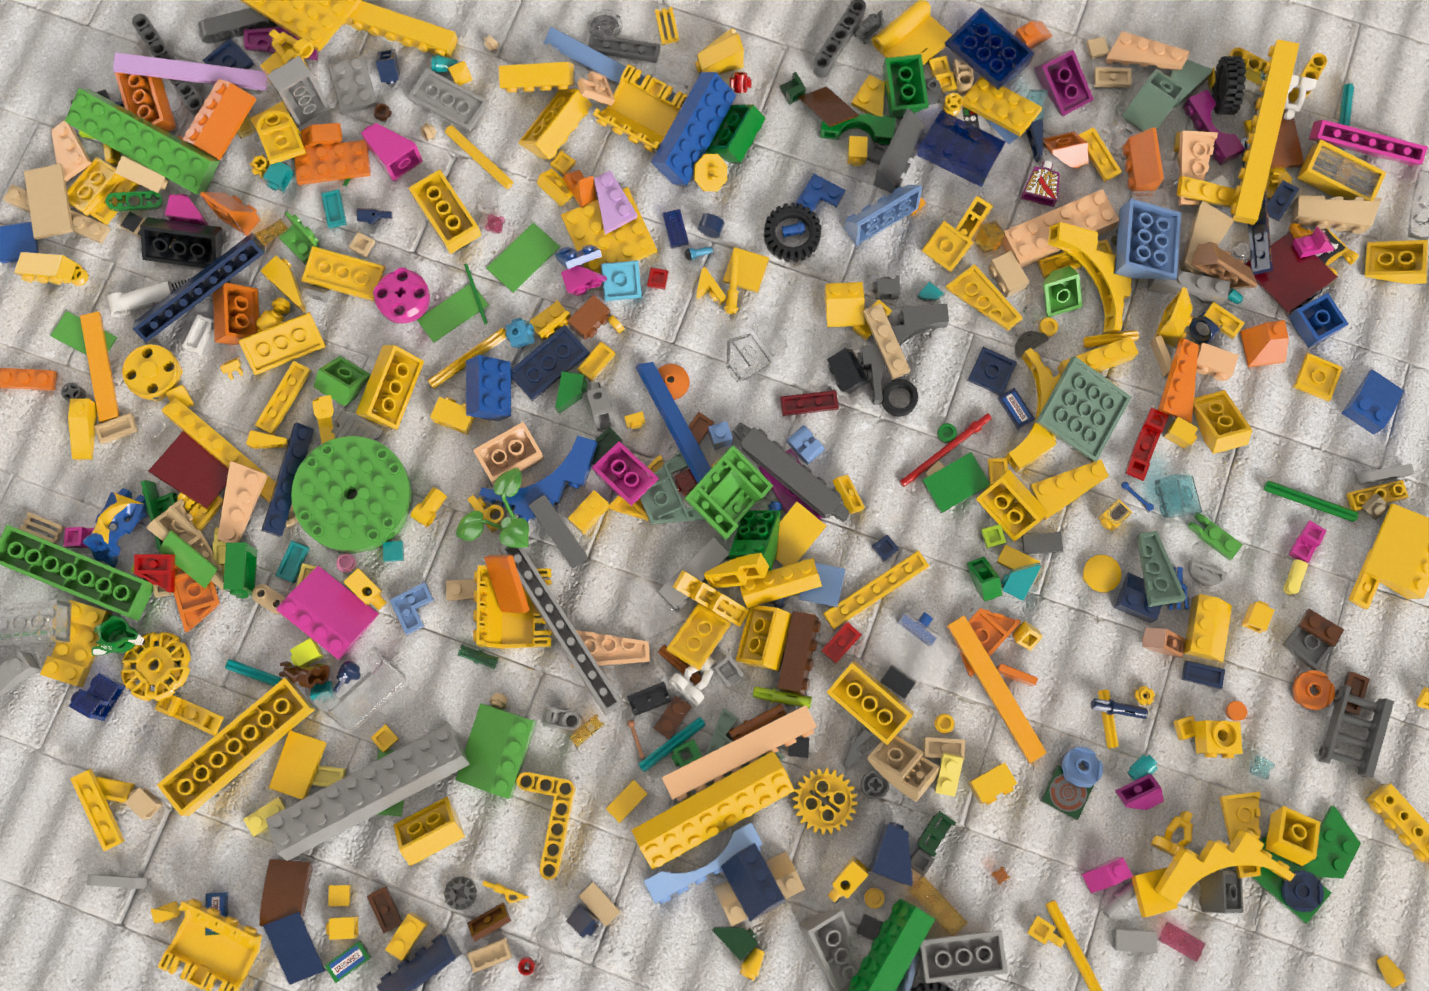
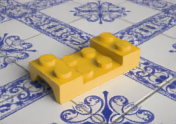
[40,600,112,688]

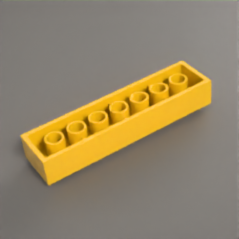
[157,678,316,816]
[631,751,794,870]

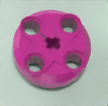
[373,267,430,324]

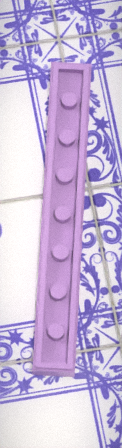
[113,53,268,91]

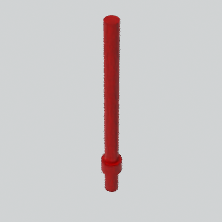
[899,413,992,487]

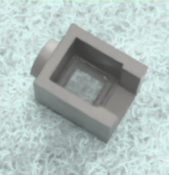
[713,656,744,688]

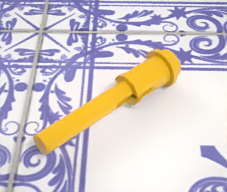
[724,254,739,314]

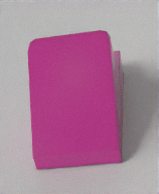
[1292,227,1334,258]

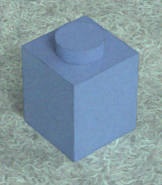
[708,421,733,450]

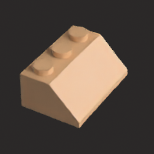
[473,422,544,486]

